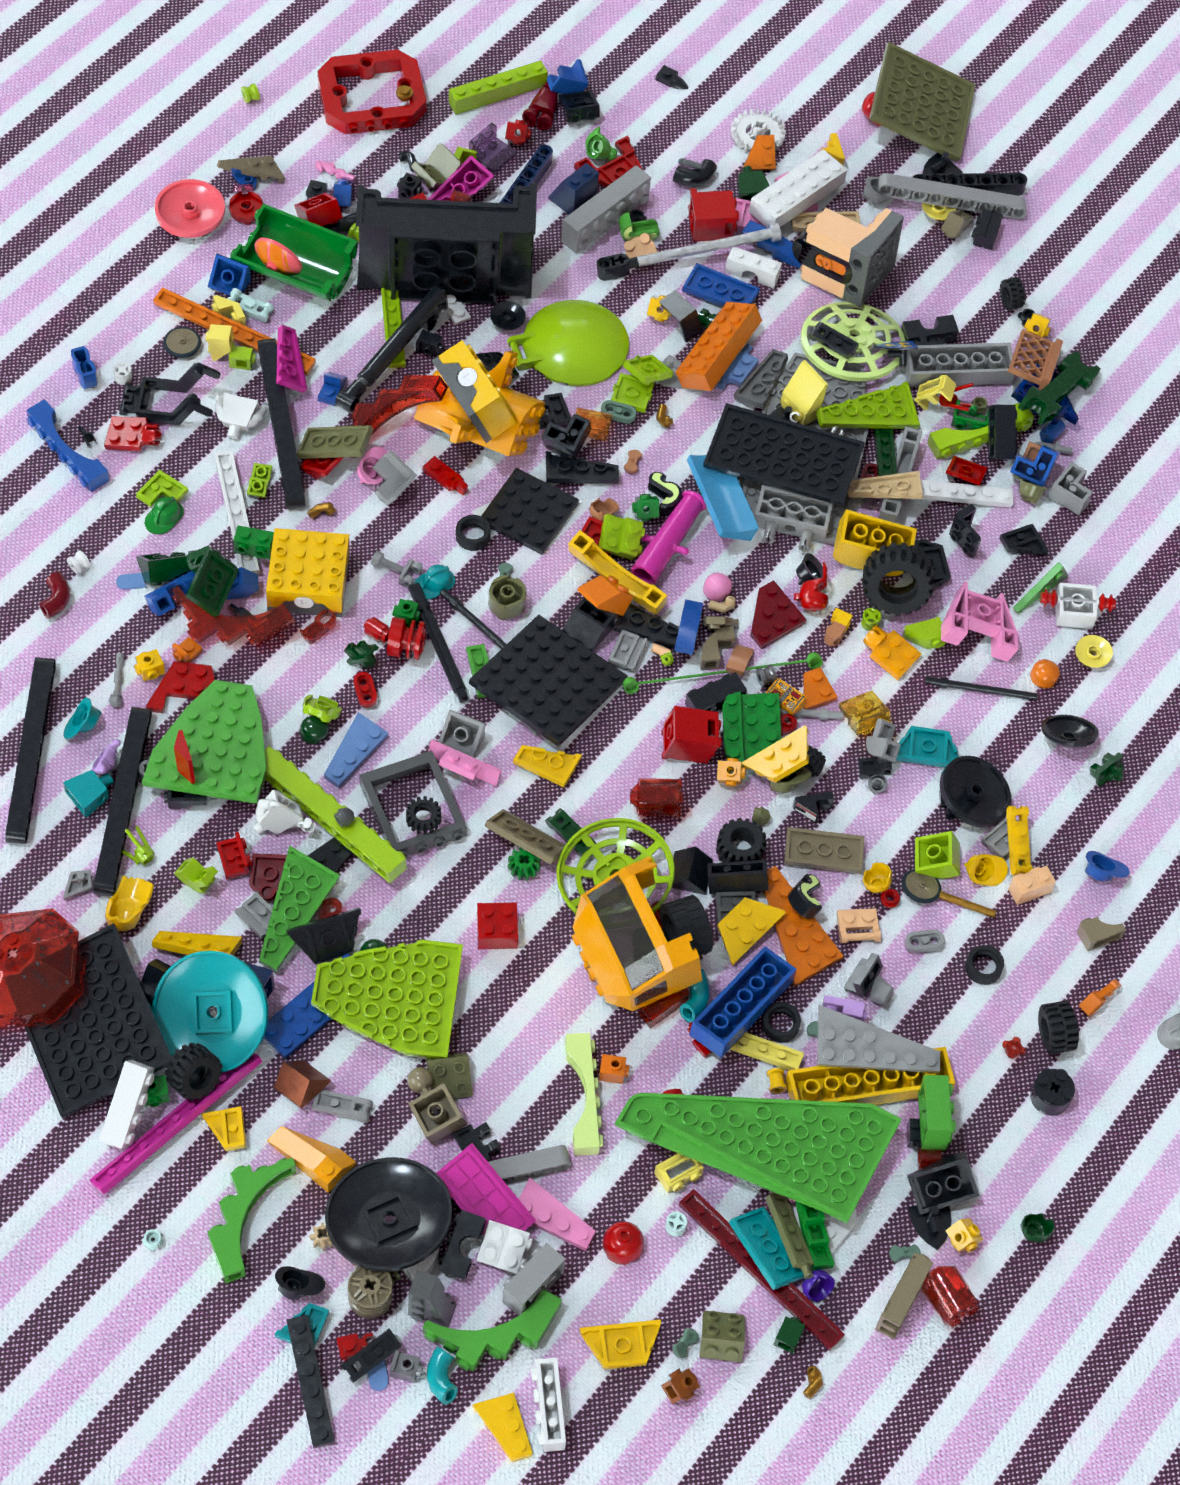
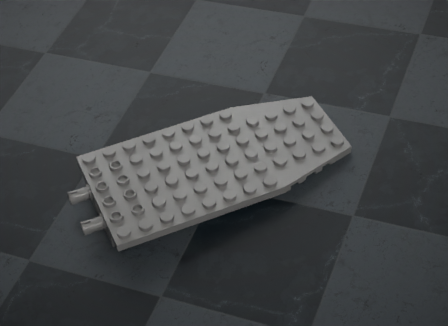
[743,353,869,552]

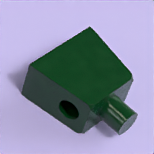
[737,166,770,201]

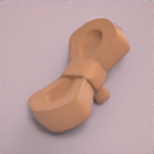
[623,450,643,474]

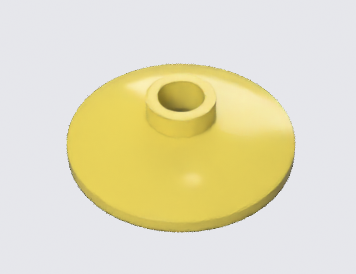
[922,203,956,220]
[1075,635,1113,668]

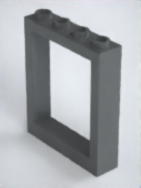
[359,751,466,858]

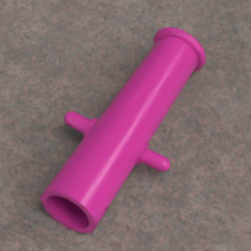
[631,490,706,585]

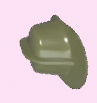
[1013,474,1050,503]
[766,767,811,793]

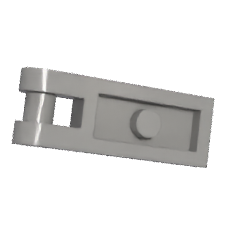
[312,1090,373,1123]

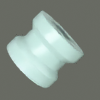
[665,1212,687,1237]

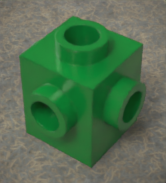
[632,494,659,521]
[392,599,421,628]
[145,1075,170,1107]

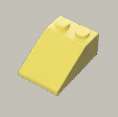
[780,360,828,425]

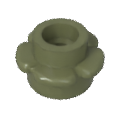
[971,396,988,413]

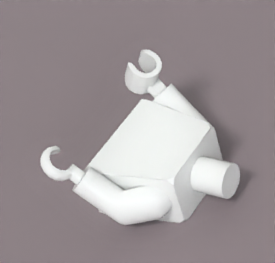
[215,393,269,439]
[254,790,316,834]

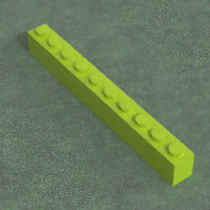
[265,746,407,883]

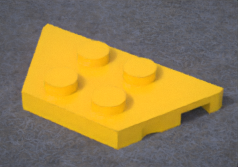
[742,725,809,783]
[717,897,786,966]
[579,1319,661,1370]

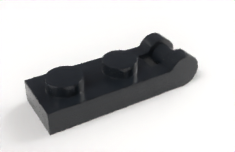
[808,322,859,360]
[340,1328,402,1383]

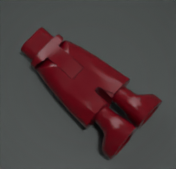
[522,82,558,131]

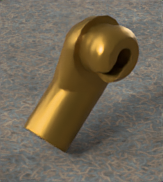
[656,404,673,428]
[307,502,336,519]
[803,1366,823,1399]

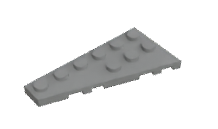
[817,1005,940,1073]

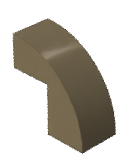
[700,625,735,671]

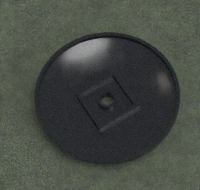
[325,1157,452,1272]

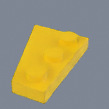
[472,1392,533,1462]

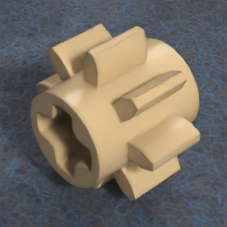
[310,1222,333,1251]

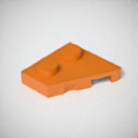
[742,135,776,170]
[803,667,838,710]

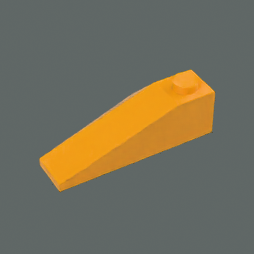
[267,1126,357,1193]

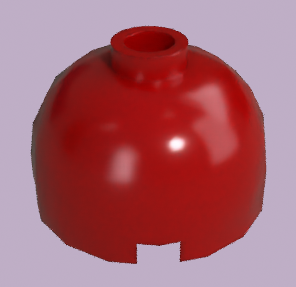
[602,1221,644,1265]

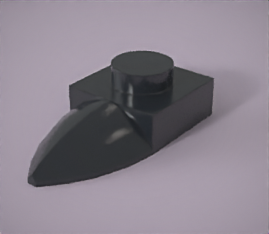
[655,65,689,90]

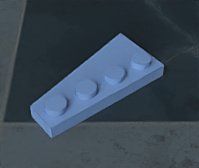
[324,712,388,788]

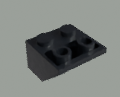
[562,597,615,651]

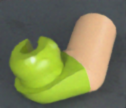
[651,643,673,666]

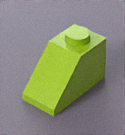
[902,617,945,649]

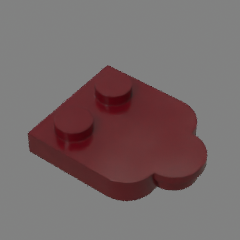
[249,853,287,903]

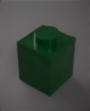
[773,1316,805,1354]

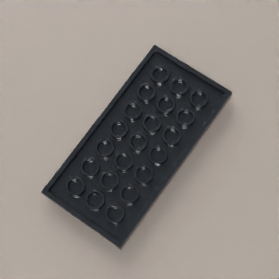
[703,403,865,507]

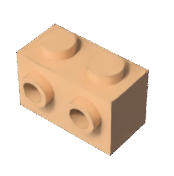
[1008,866,1056,905]

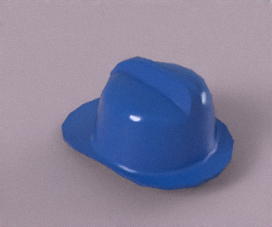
[1085,851,1130,881]

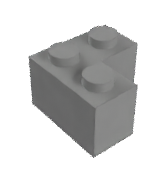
[1049,462,1093,515]

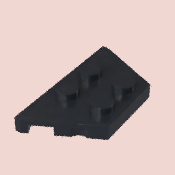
[912,539,951,591]
[286,907,361,964]

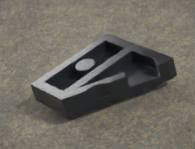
[999,523,1049,555]

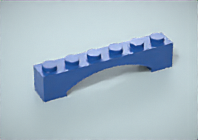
[26,399,109,492]

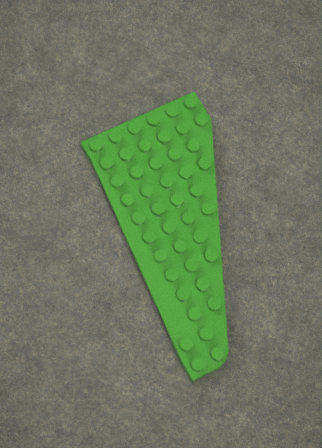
[615,1093,902,1224]

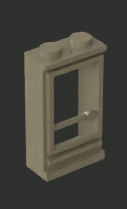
[875,1252,934,1340]

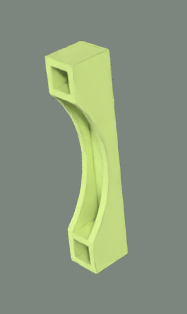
[565,1033,603,1156]

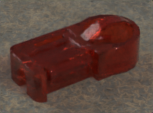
[300,610,337,645]

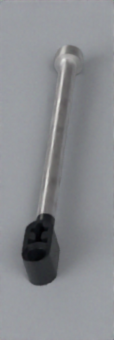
[597,223,781,281]

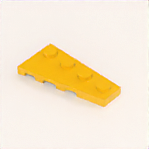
[152,931,242,955]

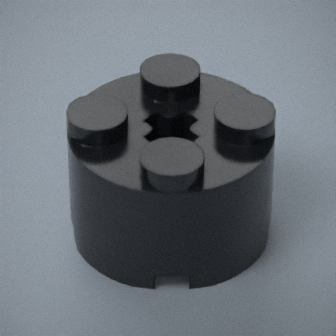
[1030,1069,1075,1116]

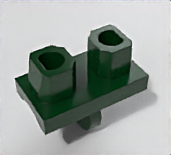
[344,640,379,669]
[1090,752,1125,787]

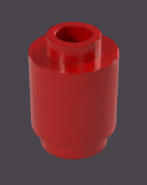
[363,617,390,643]

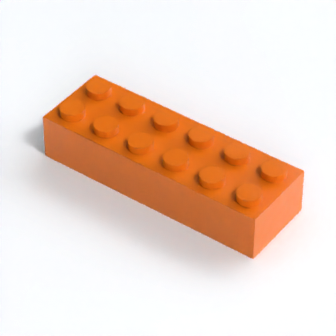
[676,302,762,391]

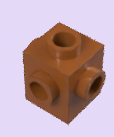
[661,1368,700,1404]

